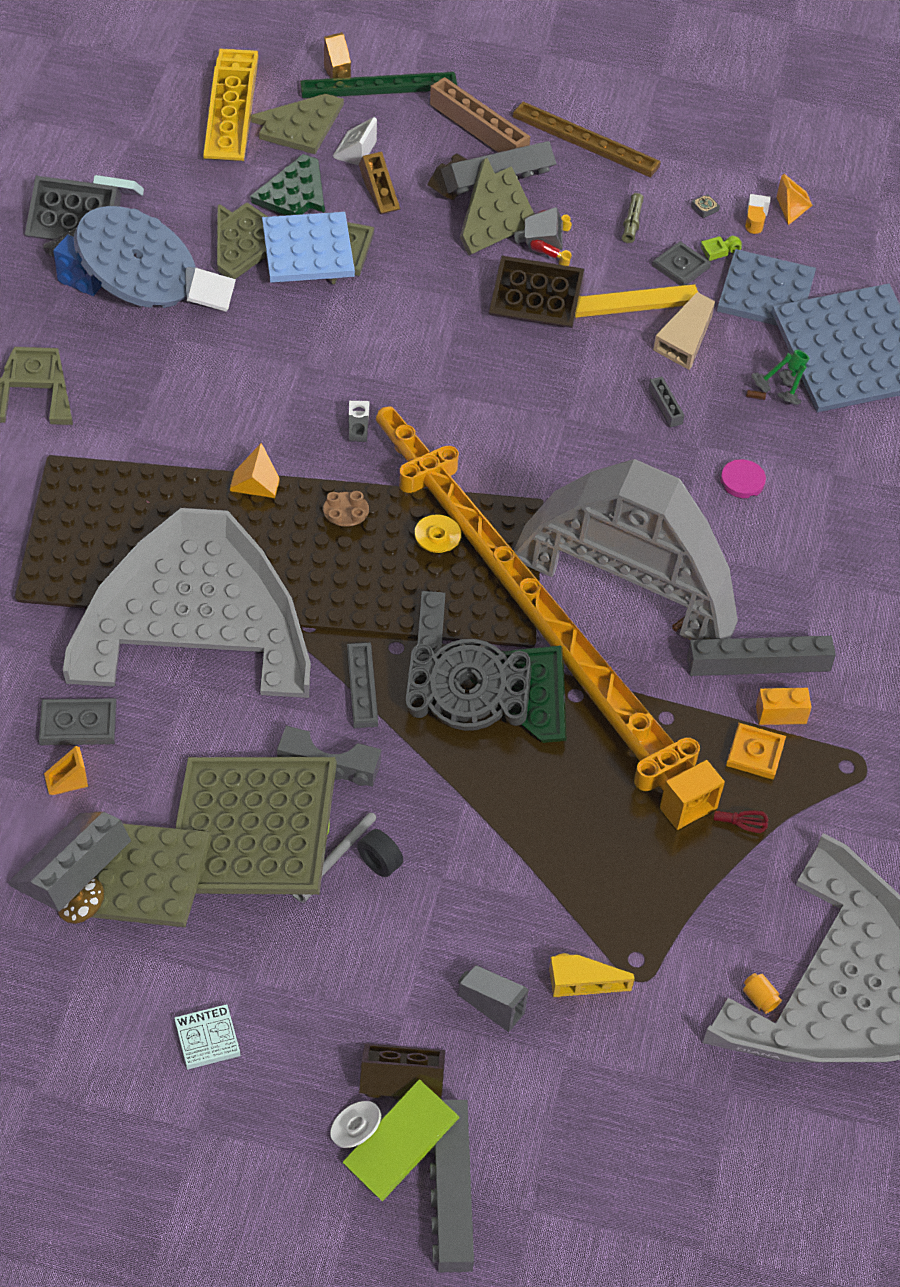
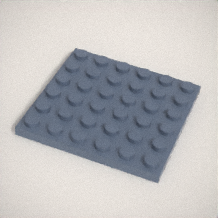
[771,284,900,412]

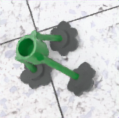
[751,349,810,405]

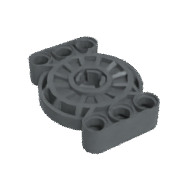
[406,639,531,731]

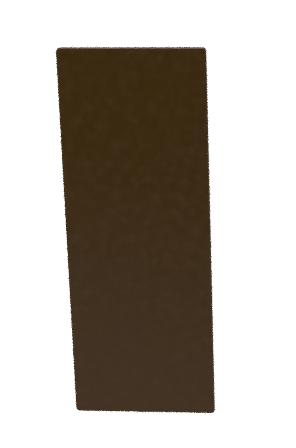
[15,455,544,648]

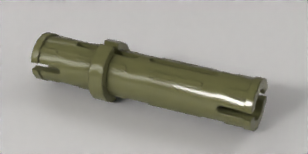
[622,193,644,243]

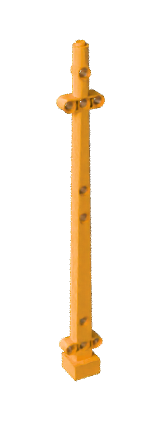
[376,406,725,830]

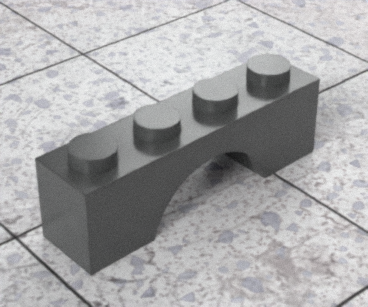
[277,726,382,787]

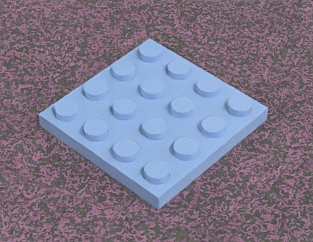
[262,212,355,283]

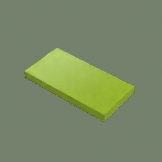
[343,1079,460,1202]

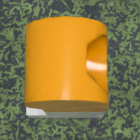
[745,194,770,234]

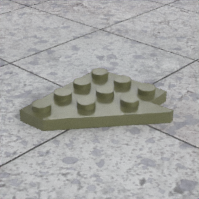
[251,94,344,154]
[217,203,268,279]

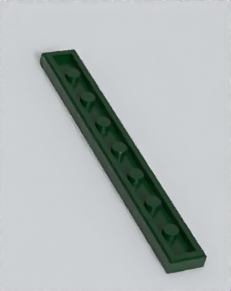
[300,72,457,99]

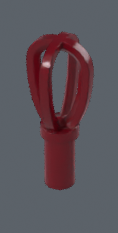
[714,810,769,833]

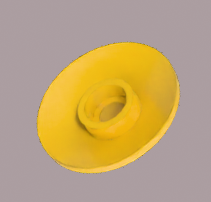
[415,515,461,553]

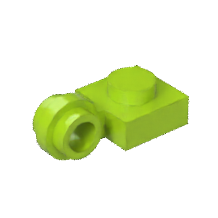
[701,236,742,261]

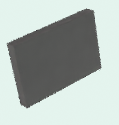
[39,698,117,745]

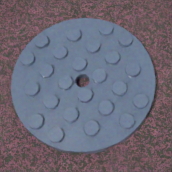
[74,206,196,308]

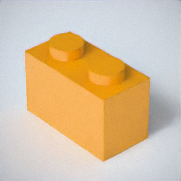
[756,688,812,725]

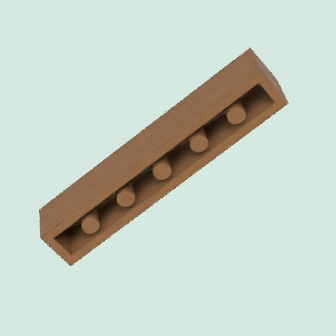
[430,77,530,153]

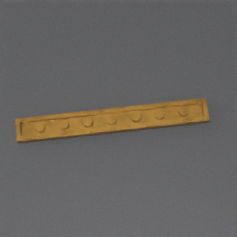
[513,102,661,178]

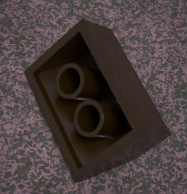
[359,1043,445,1100]

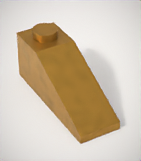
[359,151,400,214]

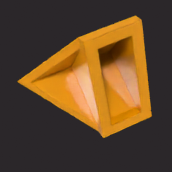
[776,174,813,225]
[230,443,279,498]
[44,746,88,795]

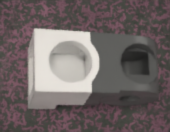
[349,401,369,442]

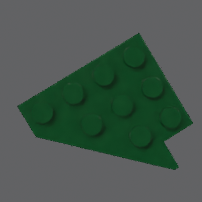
[471,646,567,743]

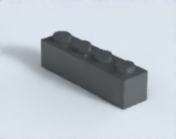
[648,376,684,427]

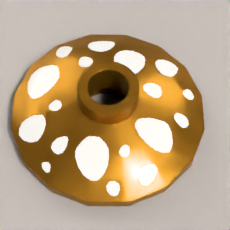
[58,878,104,924]

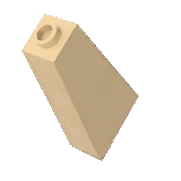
[653,292,715,370]

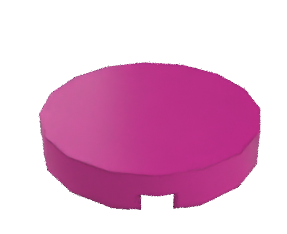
[721,459,766,498]

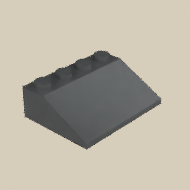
[25,175,122,241]
[7,812,131,911]

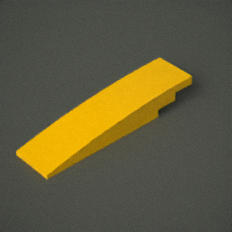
[203,49,258,161]

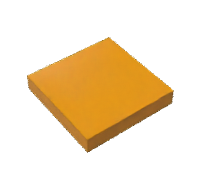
[726,723,786,780]

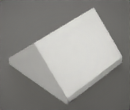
[333,117,377,166]
[186,267,236,312]

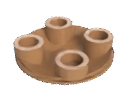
[323,491,369,526]

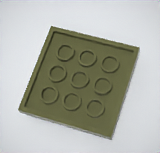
[91,824,212,927]

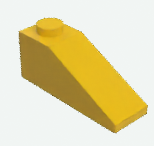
[549,953,634,997]

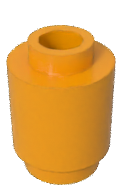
[743,973,782,1014]

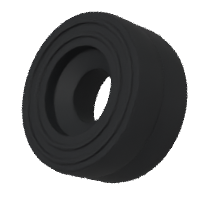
[357,829,403,877]

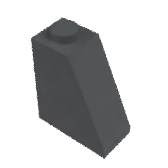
[458,965,529,1032]

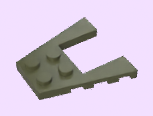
[0,347,73,425]

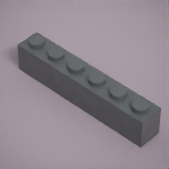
[441,141,556,195]
[687,635,836,676]
[429,1100,474,1272]

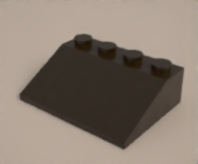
[489,255,585,328]

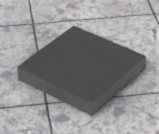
[652,241,711,286]

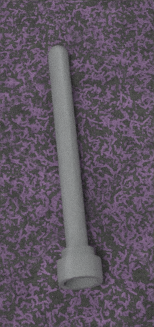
[292,813,376,903]

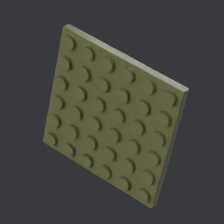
[175,757,337,895]

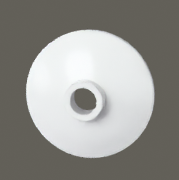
[331,1101,381,1148]

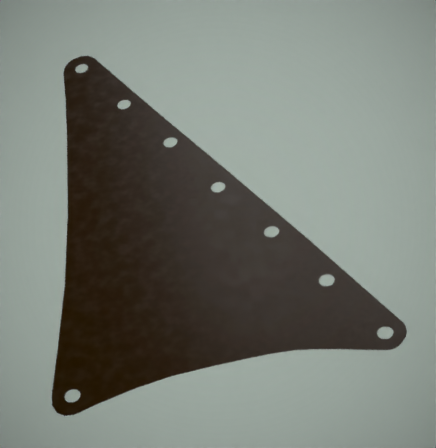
[300,627,868,982]

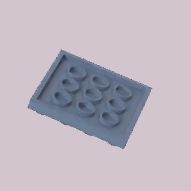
[717,249,816,326]

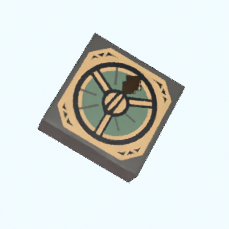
[691,194,720,218]

